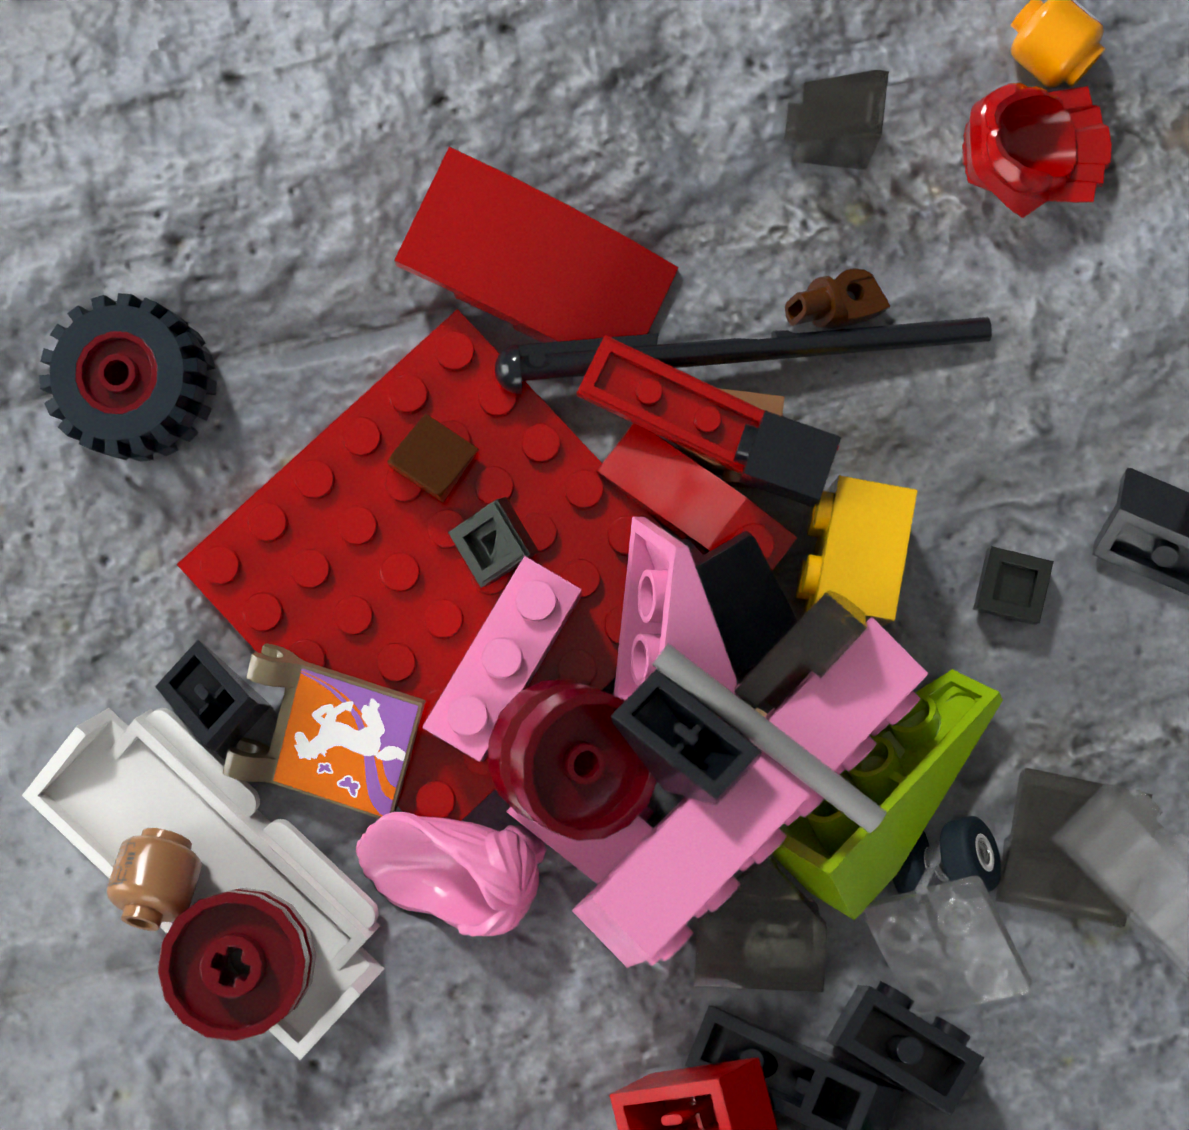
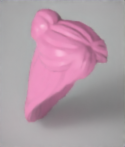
[356,812,547,937]

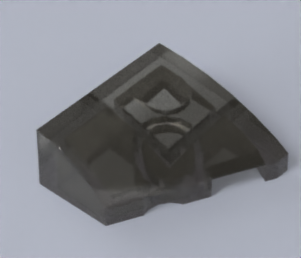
[734,590,867,709]

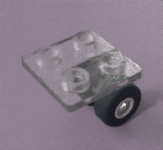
[862,816,1032,1016]

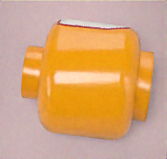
[1010,0,1106,88]

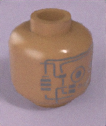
[107,828,202,931]

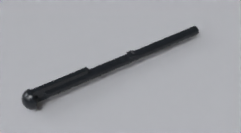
[495,317,992,394]

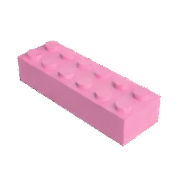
[572,617,928,968]

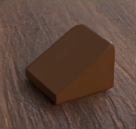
[387,413,479,502]

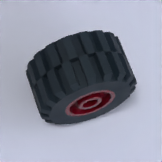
[39,293,217,462]

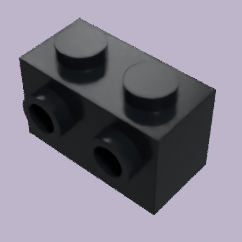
[825,981,984,1116]

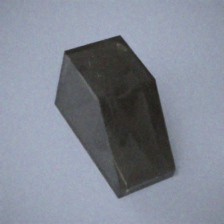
[783,70,889,170]

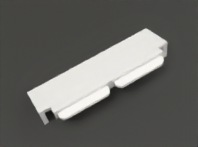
[22,708,385,1060]

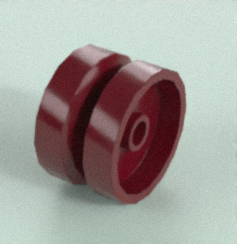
[488,679,657,841]
[157,888,316,1041]

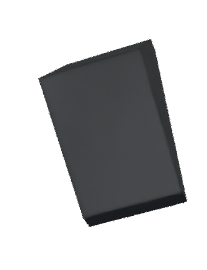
[155,640,272,753]
[611,669,762,805]

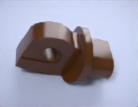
[785,268,891,328]

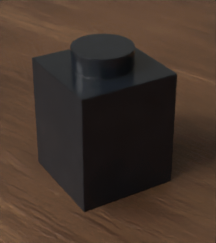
[733,410,841,507]

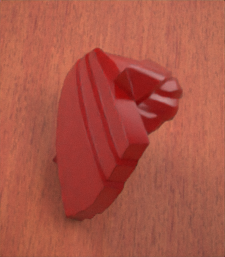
[962,83,1112,218]

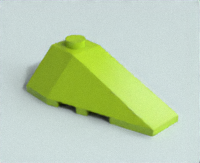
[772,669,1003,920]

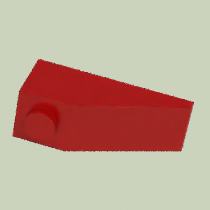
[596,423,797,570]

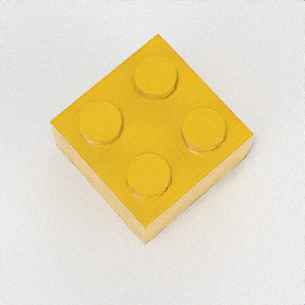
[796,475,918,626]

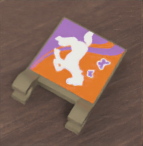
[223,643,426,818]

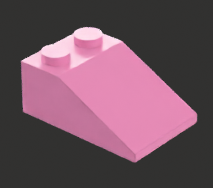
[614,517,741,726]

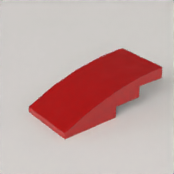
[394,147,679,343]

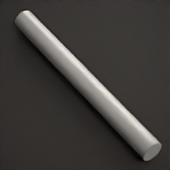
[652,643,886,833]

